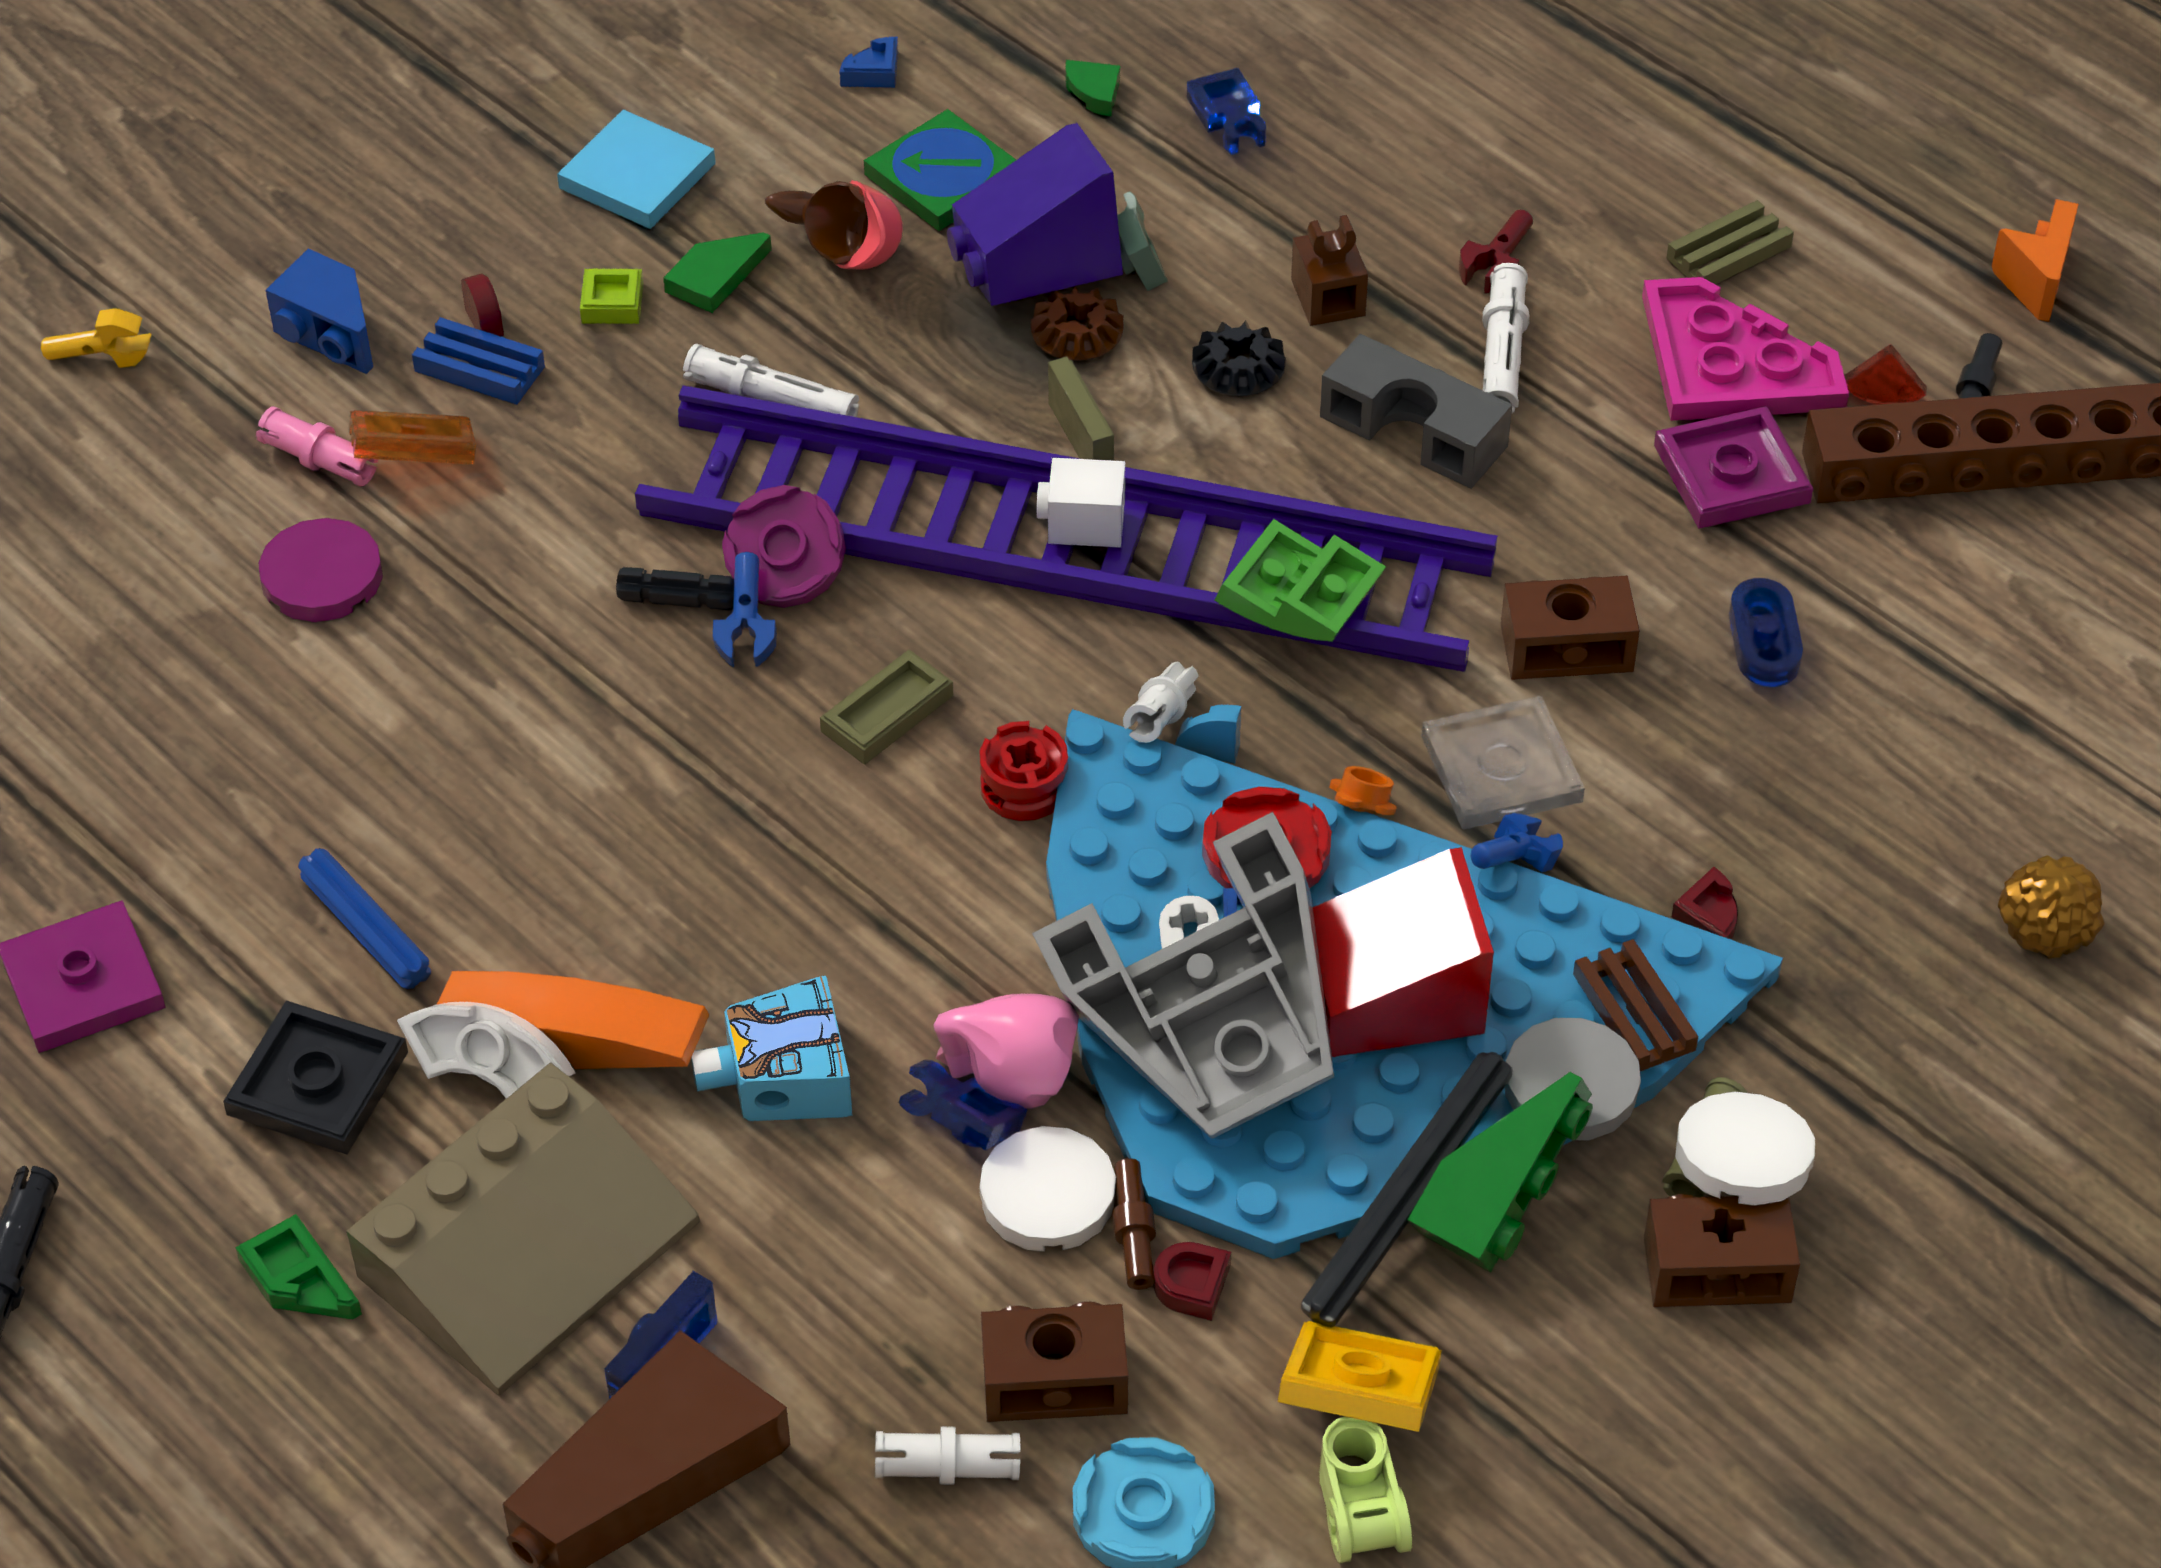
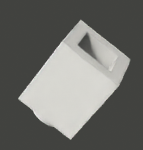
[1037,458,1125,547]

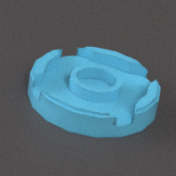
[1073,1437,1215,1568]

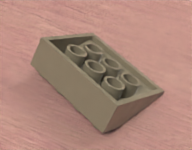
[347,1062,700,1396]

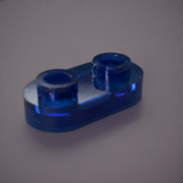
[1729,578,1803,687]

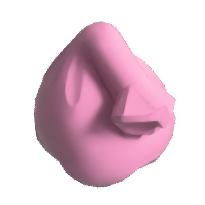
[933,994,1079,1109]

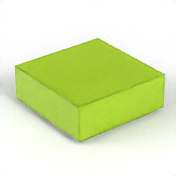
[580,269,644,324]

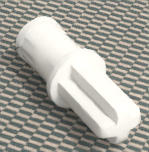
[1123,661,1199,743]

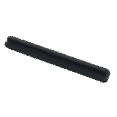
[1301,1052,1513,1327]

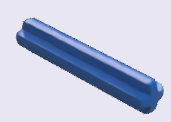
[298,848,431,989]

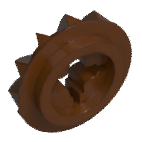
[1031,286,1123,361]

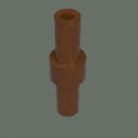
[1112,1158,1156,1290]

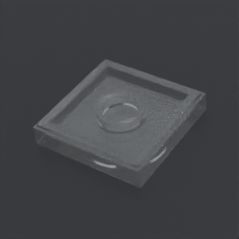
[1421,696,1585,830]

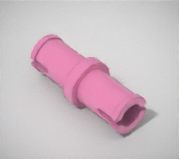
[256,406,378,487]

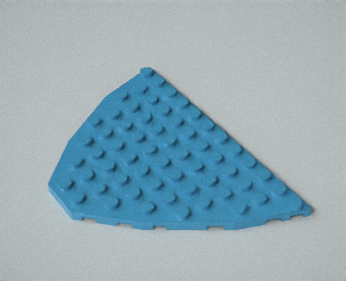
[1046,709,1783,1259]

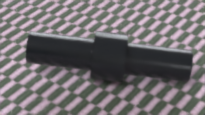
[1956,333,2003,398]

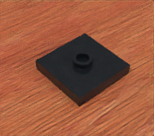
[223,1000,408,1155]

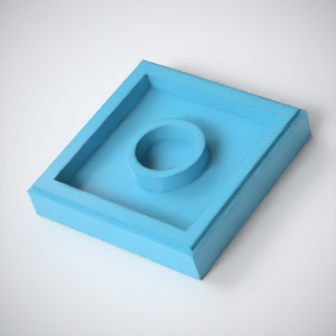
[557,109,716,229]

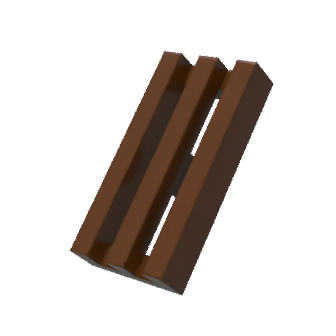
[1573,939,1698,1071]

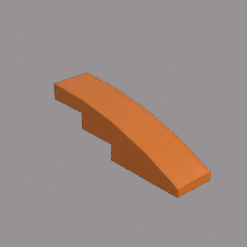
[437,971,710,1069]

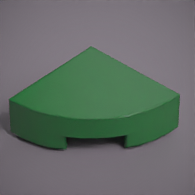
[1065,60,1120,116]

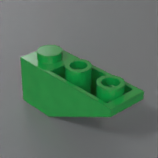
[1408,1072,1593,1273]

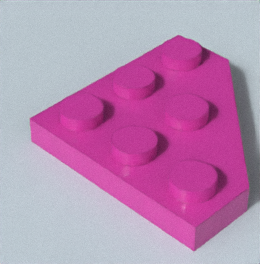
[1642,277,1849,421]

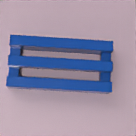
[412,317,545,405]

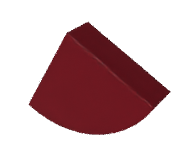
[1671,867,1738,940]

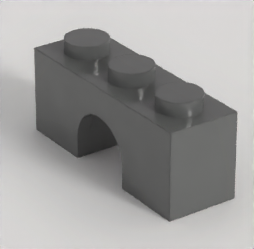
[1320,334,1512,489]

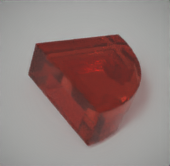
[1844,344,1927,405]

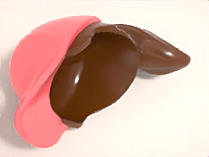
[765,180,903,270]

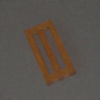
[349,410,476,464]

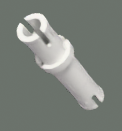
[1482,263,1530,413]
[683,343,859,417]

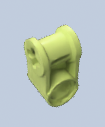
[1319,1416,1412,1563]

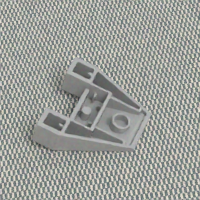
[1032,812,1334,1139]

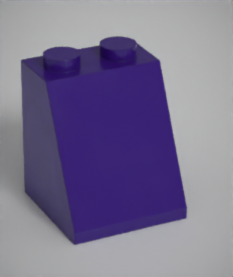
[947,123,1123,306]

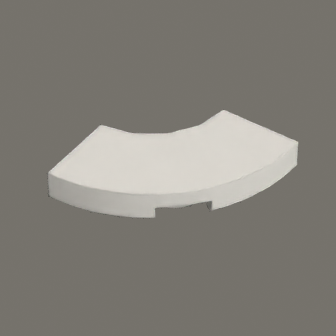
[397,1002,576,1098]

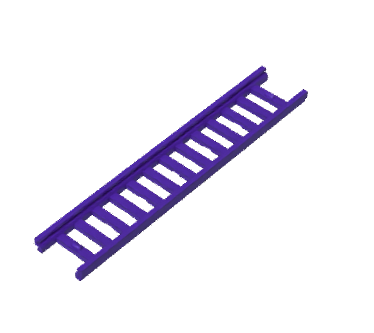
[635,385,1498,672]

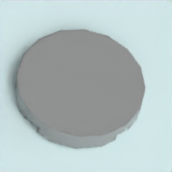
[1505,1018,1641,1140]

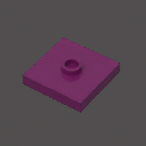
[1654,406,1813,529]
[0,900,166,1053]

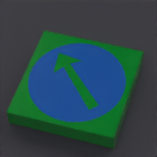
[864,109,1016,231]

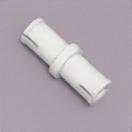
[875,1426,1020,1485]

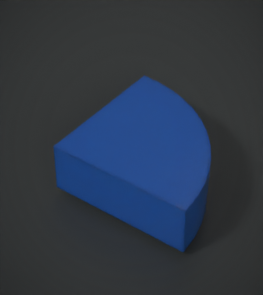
[840,36,898,88]

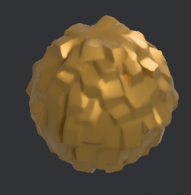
[1997,855,2105,959]

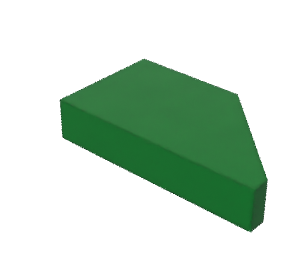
[663,232,772,313]
[235,1214,362,1320]

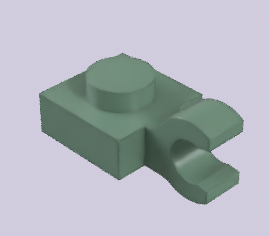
[1117,191,1168,291]

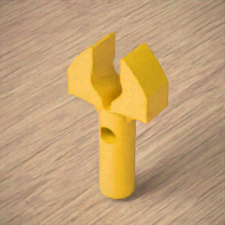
[41,308,152,368]

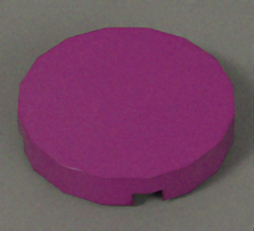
[722,485,846,608]
[258,518,383,622]

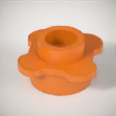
[1329,766,1397,816]

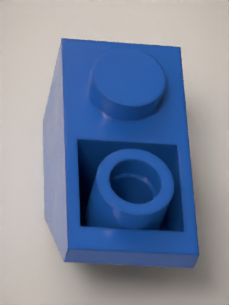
[265,248,373,374]

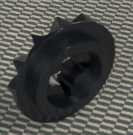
[1192,320,1286,396]

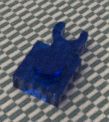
[1187,68,1266,155]

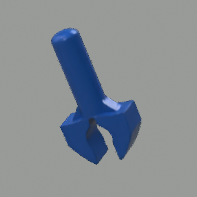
[713,552,777,667]
[1470,813,1563,873]

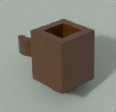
[1291,215,1368,326]

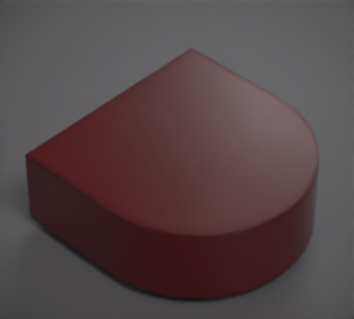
[461,273,504,337]
[1154,1242,1231,1321]

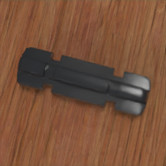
[616,567,734,610]

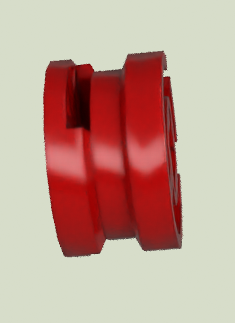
[979,721,1068,821]

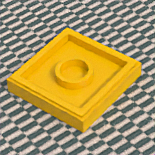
[1278,1321,1442,1432]

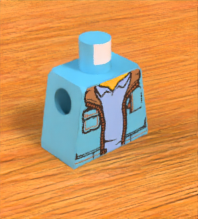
[691,976,853,1121]

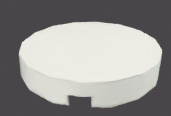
[1676,1092,1815,1205]
[979,1126,1116,1252]

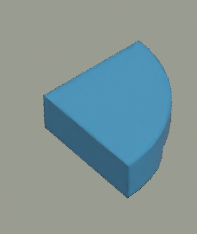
[1175,705,1241,763]

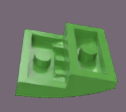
[1214,519,1386,642]

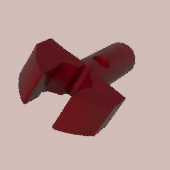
[1459,209,1533,293]

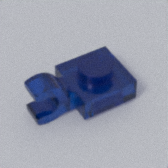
[898,1059,1027,1151]

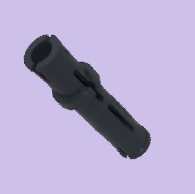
[0,1166,59,1339]

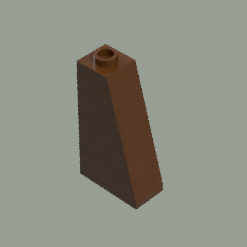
[503,1330,791,1568]

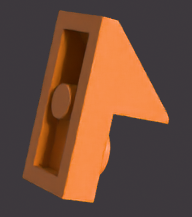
[1992,199,2079,322]

